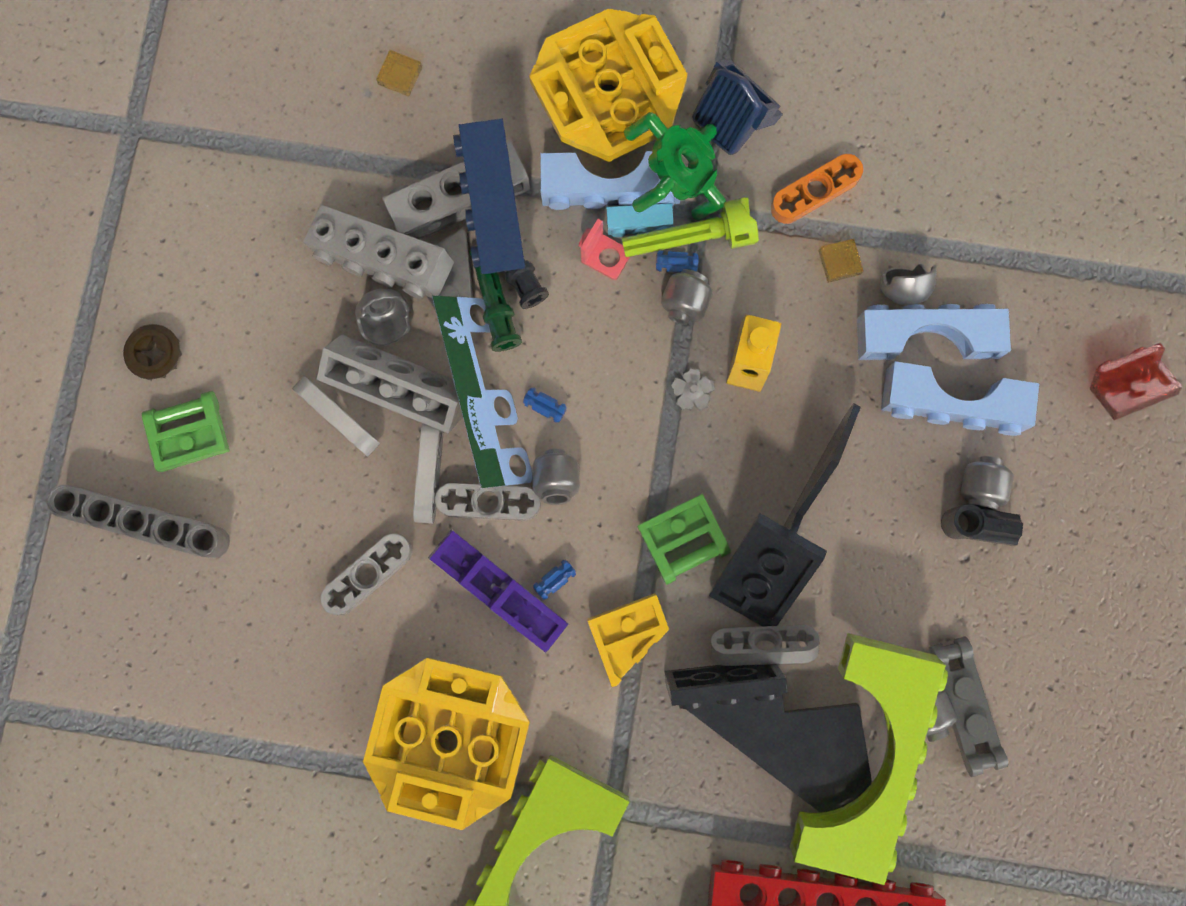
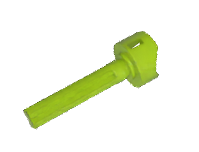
[622,197,759,257]

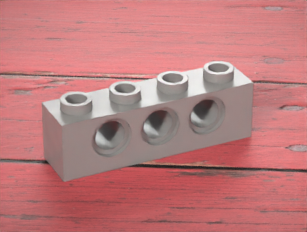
[382,140,530,240]
[316,334,463,434]

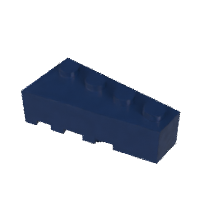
[453,118,525,274]

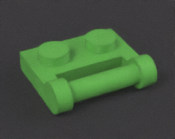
[142,391,230,472]
[637,494,731,585]

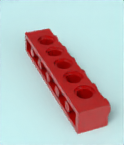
[707,860,946,906]

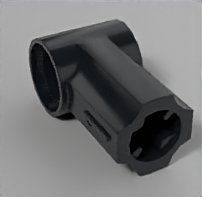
[941,504,1023,546]

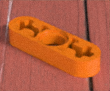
[771,154,863,224]

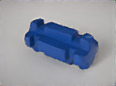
[656,250,699,273]
[523,388,567,422]
[533,560,576,600]

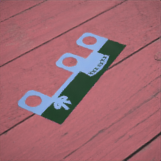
[432,295,532,489]

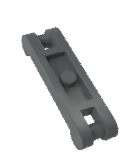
[929,636,1009,777]

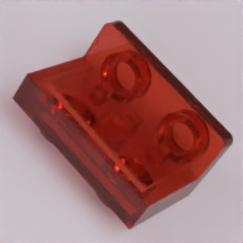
[1090,343,1182,420]

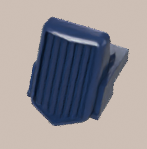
[692,59,783,155]

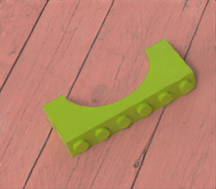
[790,633,948,885]
[465,755,630,906]

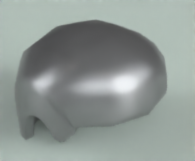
[880,263,936,305]
[355,288,410,346]

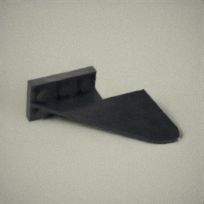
[709,403,861,627]
[664,664,872,813]

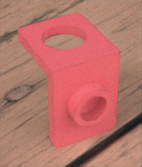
[578,219,630,280]

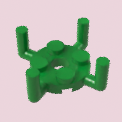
[624,112,726,221]

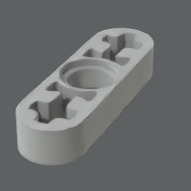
[292,376,380,456]
[413,423,444,524]
[435,483,541,521]
[321,534,412,615]
[711,625,820,666]

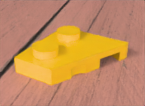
[587,593,669,687]

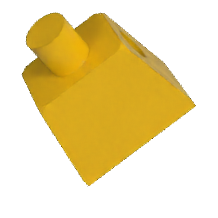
[726,315,781,392]

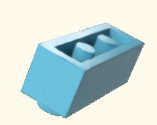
[606,203,674,237]

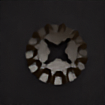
[123,324,182,381]

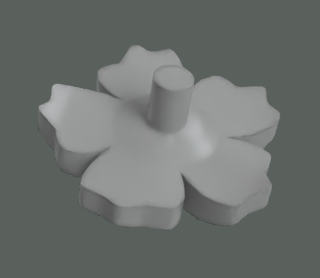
[671,368,715,411]

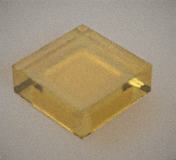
[376,50,423,97]
[818,239,864,283]

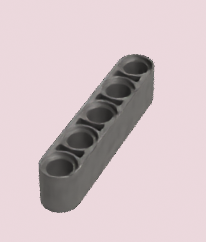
[46,484,230,558]

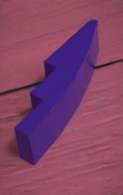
[428,529,569,653]

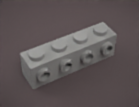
[303,205,454,299]

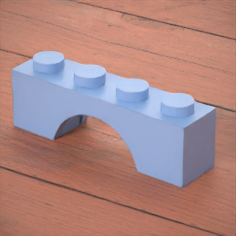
[540,151,681,210]
[857,304,1011,360]
[881,361,1039,436]

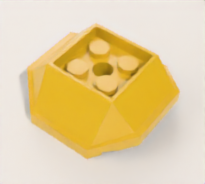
[529,9,688,162]
[363,658,530,830]

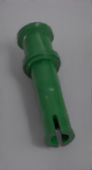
[469,250,522,352]

